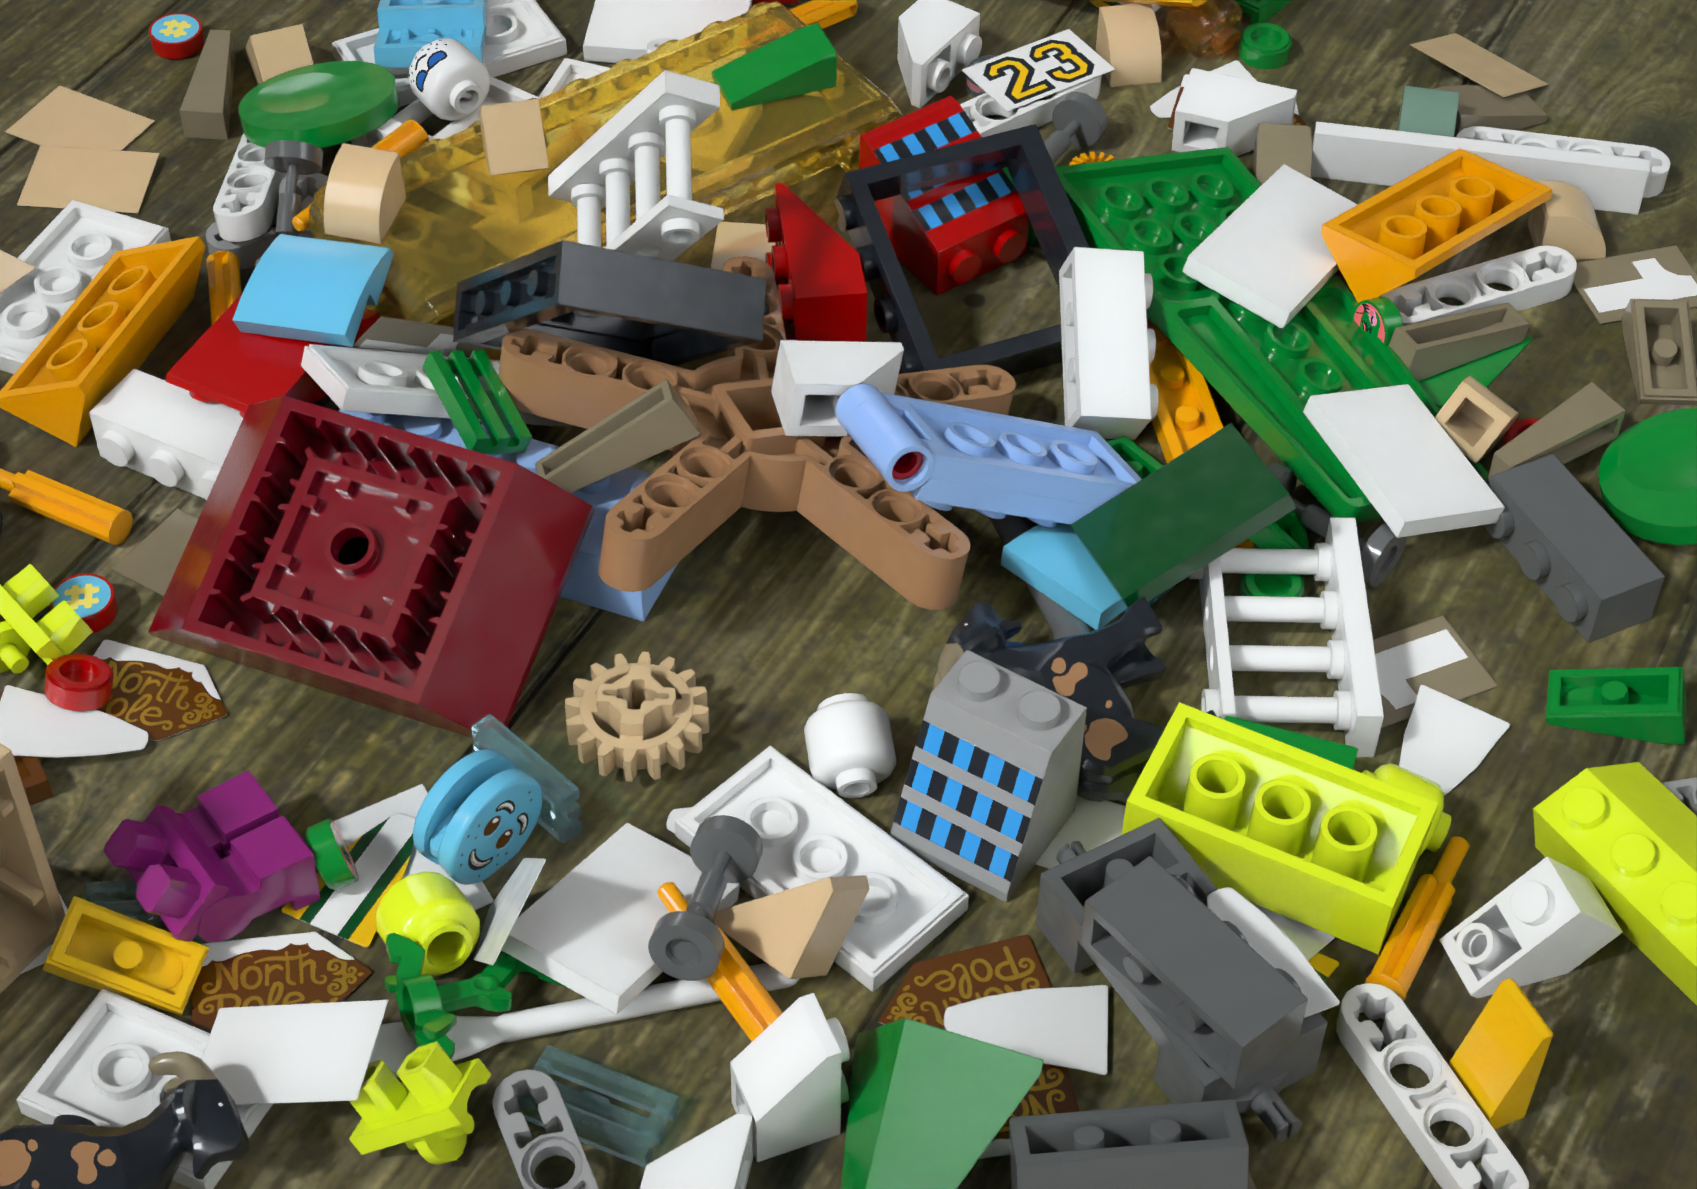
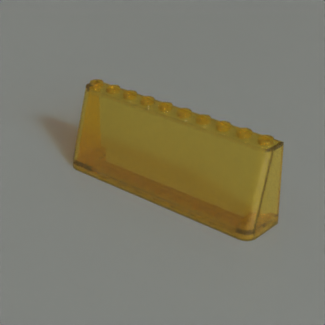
[308,2,903,327]

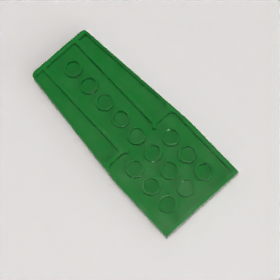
[1055,147,1489,524]

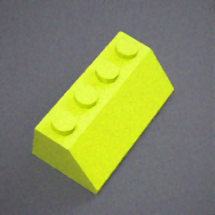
[1121,702,1439,955]
[1533,762,1697,1005]

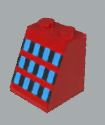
[859,96,1029,296]

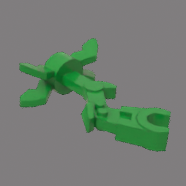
[384,933,568,1060]

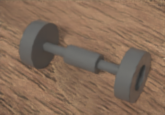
[1044,92,1107,164]
[255,140,323,267]
[1268,462,1406,587]
[648,815,763,981]

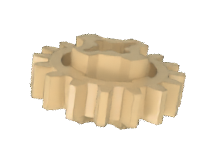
[565,651,710,782]

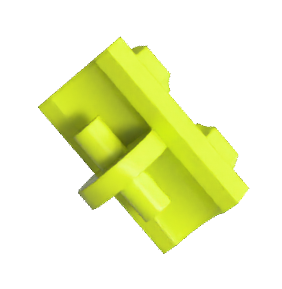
[0,564,93,674]
[349,1041,491,1165]

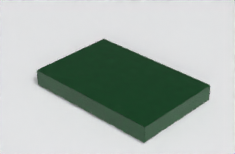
[1071,423,1296,608]

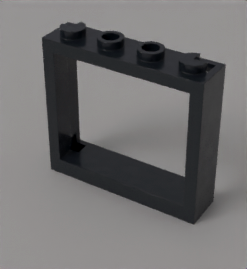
[833,124,1089,376]
[453,240,769,366]

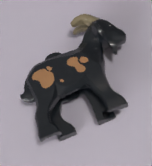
[932,597,1217,804]
[0,1051,250,1189]

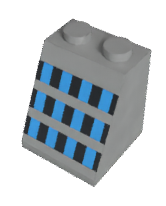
[890,650,1087,903]

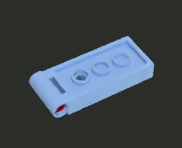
[835,384,1142,527]

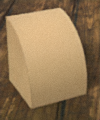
[1096,3,1162,88]
[479,99,549,176]
[324,143,406,244]
[1528,181,1606,260]
[1435,375,1519,463]

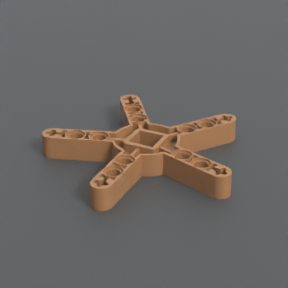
[498,256,1016,610]

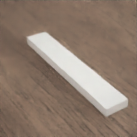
[1311,121,1650,214]

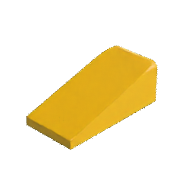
[43,896,209,1016]
[1448,978,1553,1130]

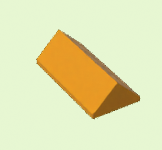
[1321,148,1552,303]
[0,236,205,447]

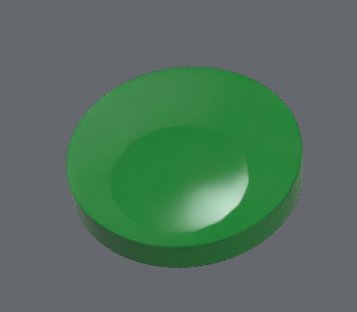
[238,61,400,148]
[1598,408,1697,545]

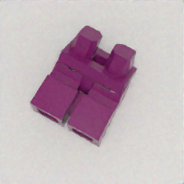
[103,770,320,942]

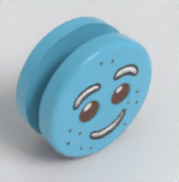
[413,749,543,885]

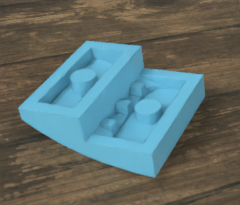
[374,0,487,68]
[232,234,394,347]
[1001,523,1174,630]

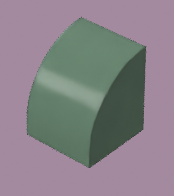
[1396,86,1459,137]

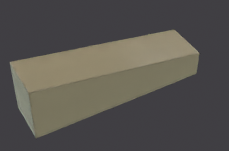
[179,29,236,140]
[1384,303,1530,381]
[535,379,701,493]
[1488,382,1626,482]

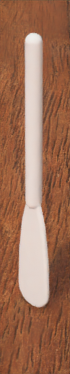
[369,963,800,1077]

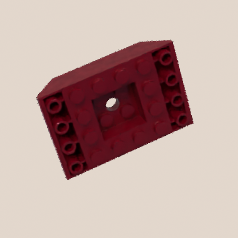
[148,396,595,747]

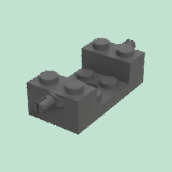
[1036,818,1327,1143]

